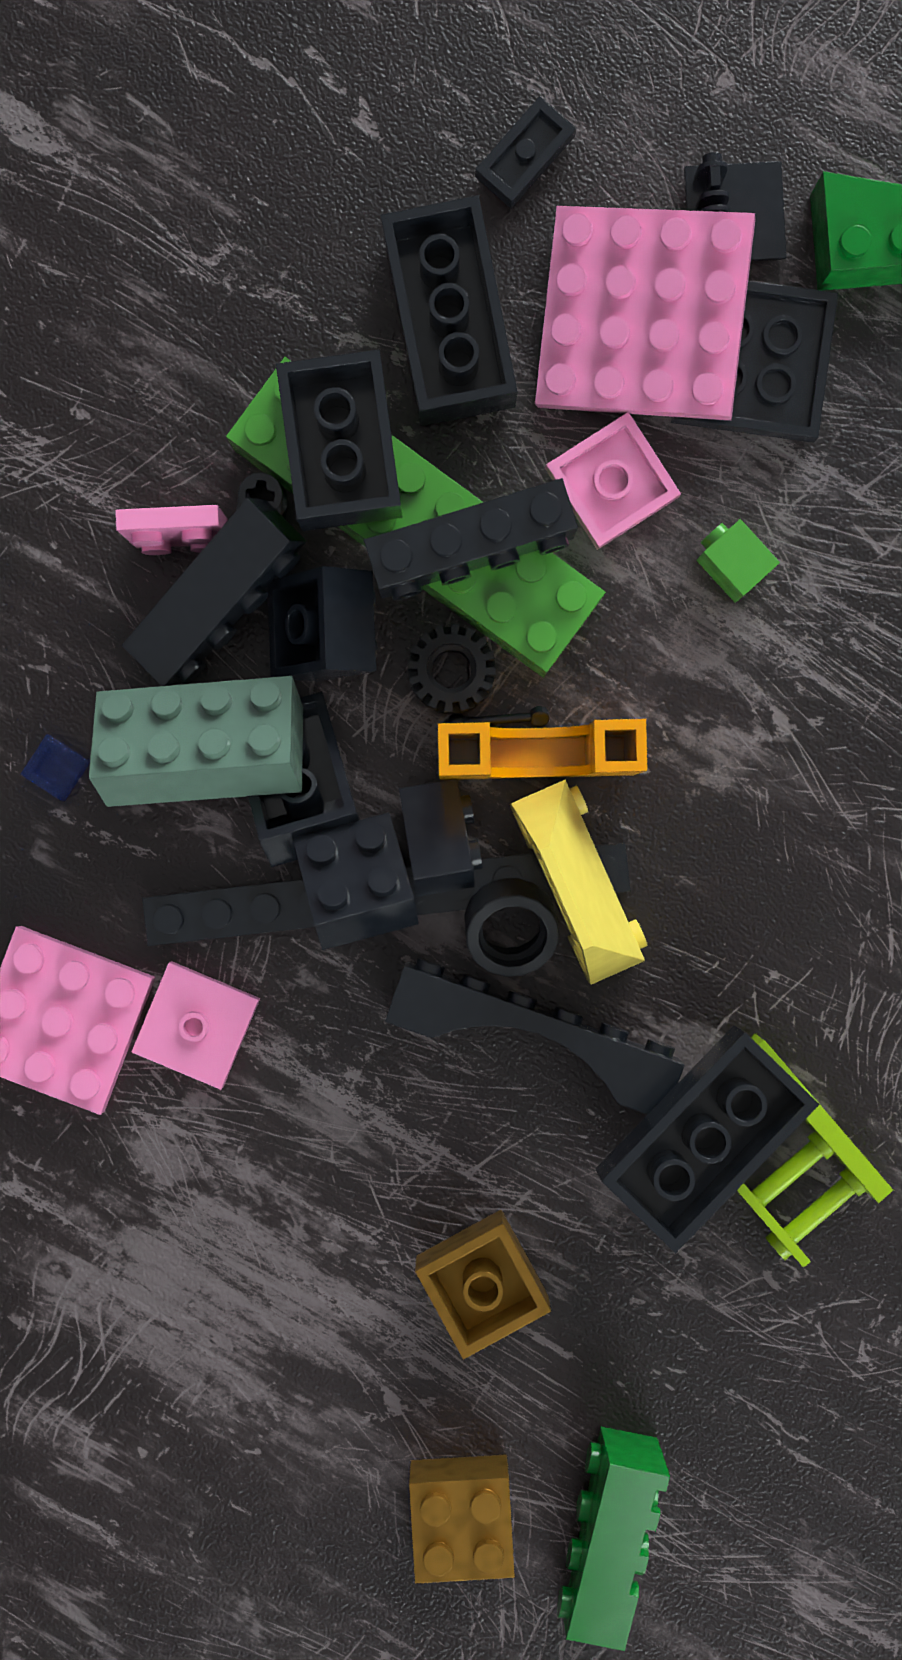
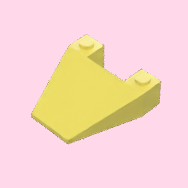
[509,780,648,985]

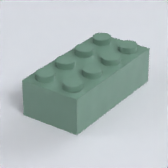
[89,676,303,807]

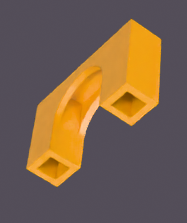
[438,719,647,780]

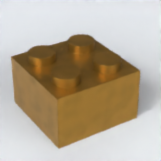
[415,1210,551,1360]
[409,1455,515,1583]

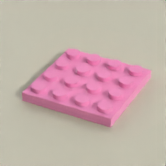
[535,206,755,421]

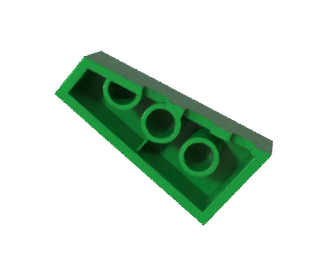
[810,171,902,291]
[557,1426,670,1651]

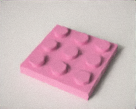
[0,926,155,1115]

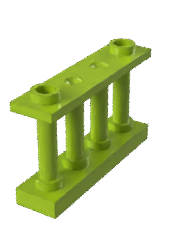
[737,1034,893,1268]

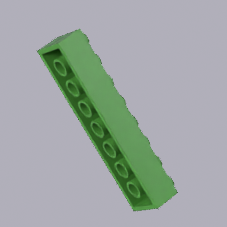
[226,357,606,678]

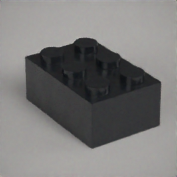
[276,349,403,531]

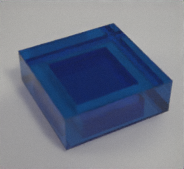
[20,734,90,801]

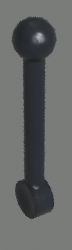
[448,706,549,727]

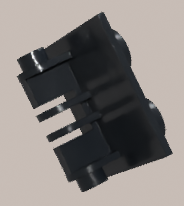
[684,152,787,261]

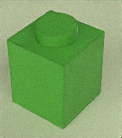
[696,519,780,603]

